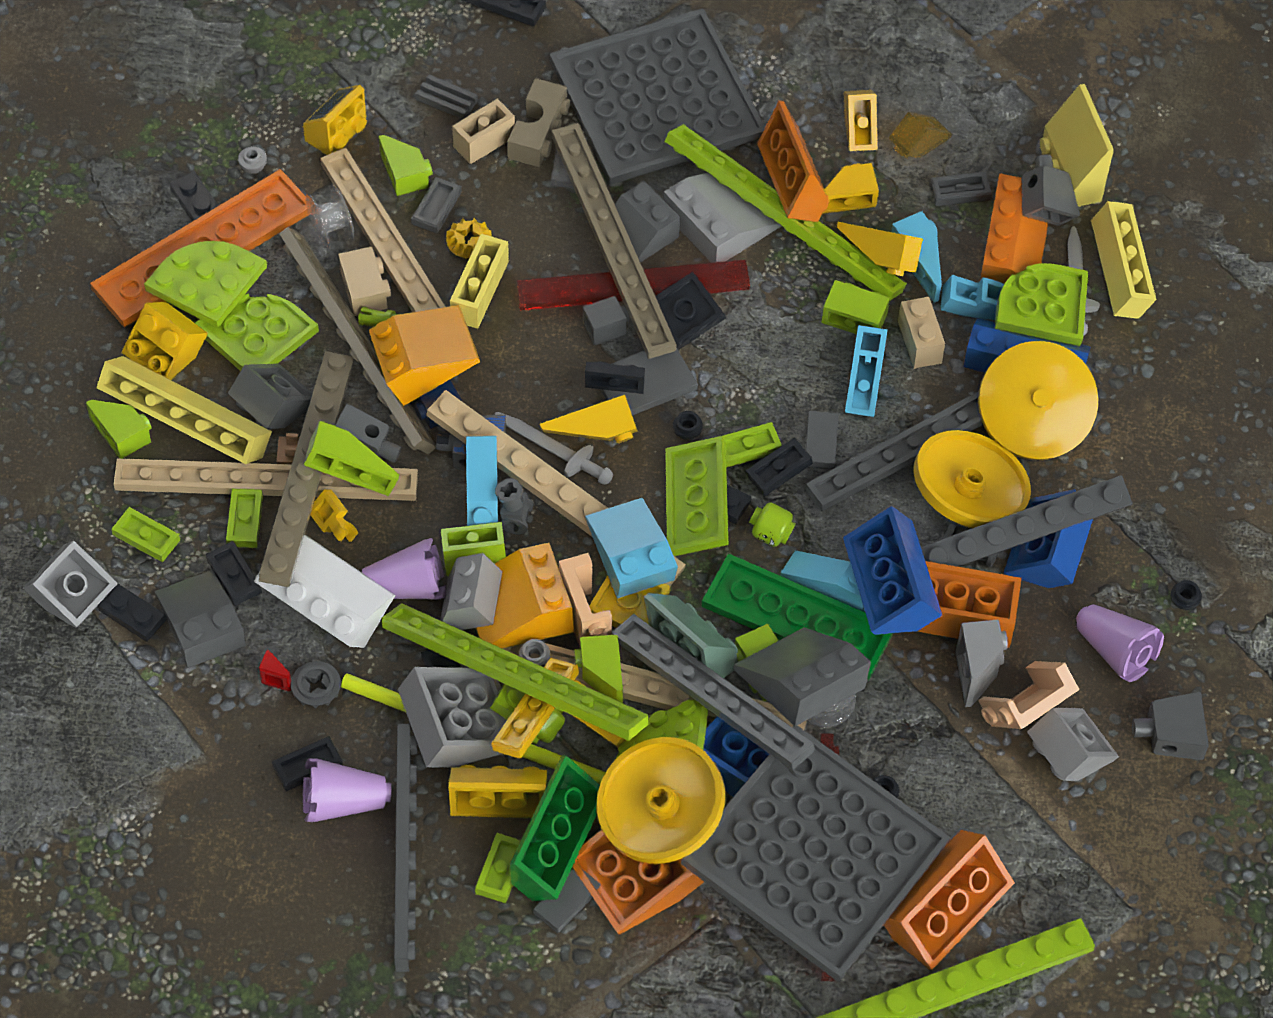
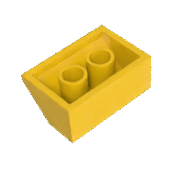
[449,765,547,818]

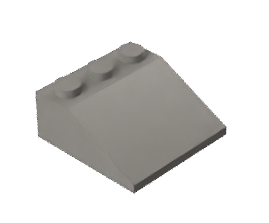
[663,173,782,267]
[398,667,507,767]

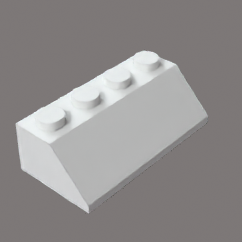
[254,535,395,648]

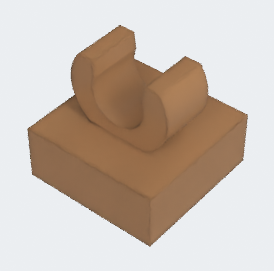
[276,433,300,465]

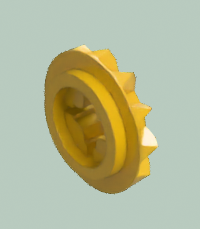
[446,218,492,258]

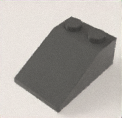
[155,570,246,668]

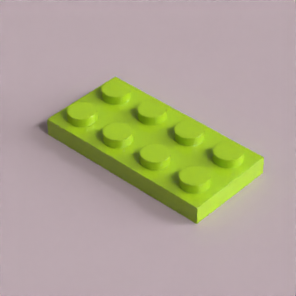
[665,436,729,556]

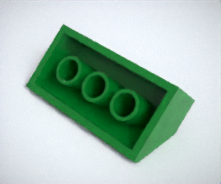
[510,755,600,901]

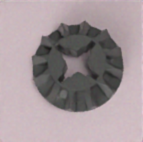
[291,661,341,709]

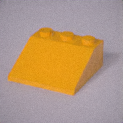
[369,305,480,406]
[476,542,574,648]

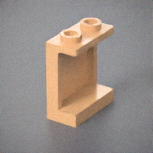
[559,553,612,647]
[979,661,1079,729]

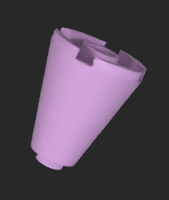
[362,538,446,599]
[1076,604,1164,682]
[303,758,391,822]

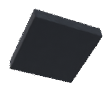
[655,271,726,350]

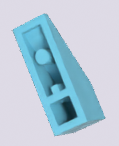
[891,211,942,303]
[845,325,887,417]
[466,436,498,526]
[780,550,865,612]

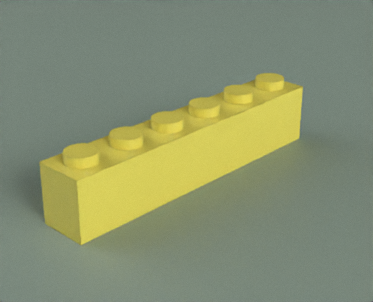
[96,356,272,464]

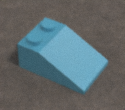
[585,498,678,599]

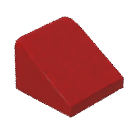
[259,650,291,691]

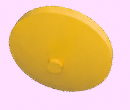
[978,341,1098,460]
[913,430,1031,528]
[597,737,725,864]

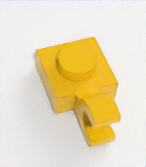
[310,489,358,542]

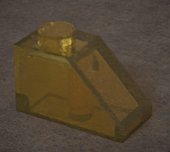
[889,112,953,158]

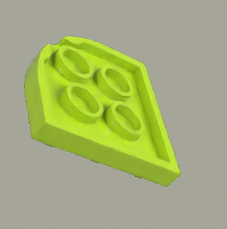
[144,241,267,328]
[995,263,1088,346]
[195,294,319,371]
[616,699,708,758]

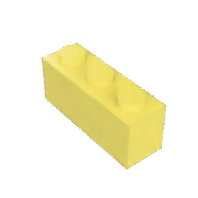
[450,234,509,329]

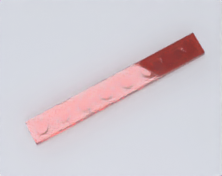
[517,260,750,311]

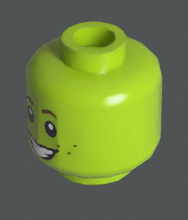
[749,502,796,547]

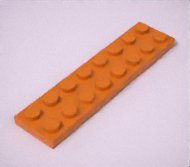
[90,169,314,327]

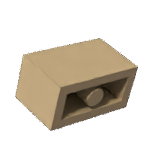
[452,98,515,164]
[338,247,391,316]
[898,297,945,369]

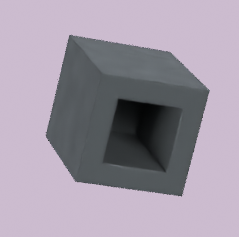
[583,296,629,345]

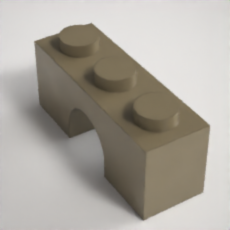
[507,78,570,167]

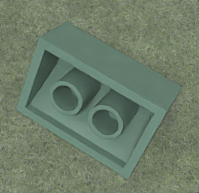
[644,593,738,678]

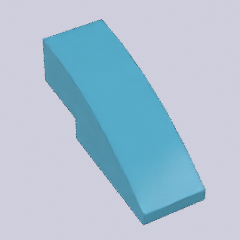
[941,275,1004,320]

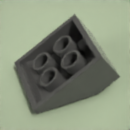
[733,627,871,726]

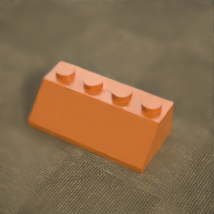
[757,100,829,222]
[980,174,1048,284]
[917,561,1021,648]
[884,830,1015,970]

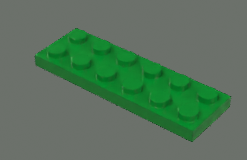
[701,553,894,680]

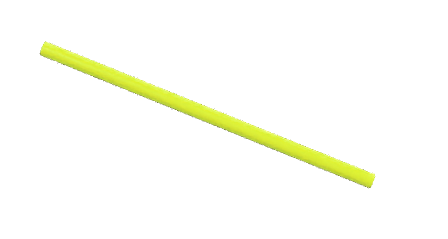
[341,673,606,784]

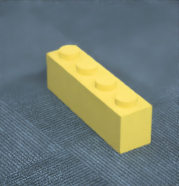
[1091,201,1156,319]

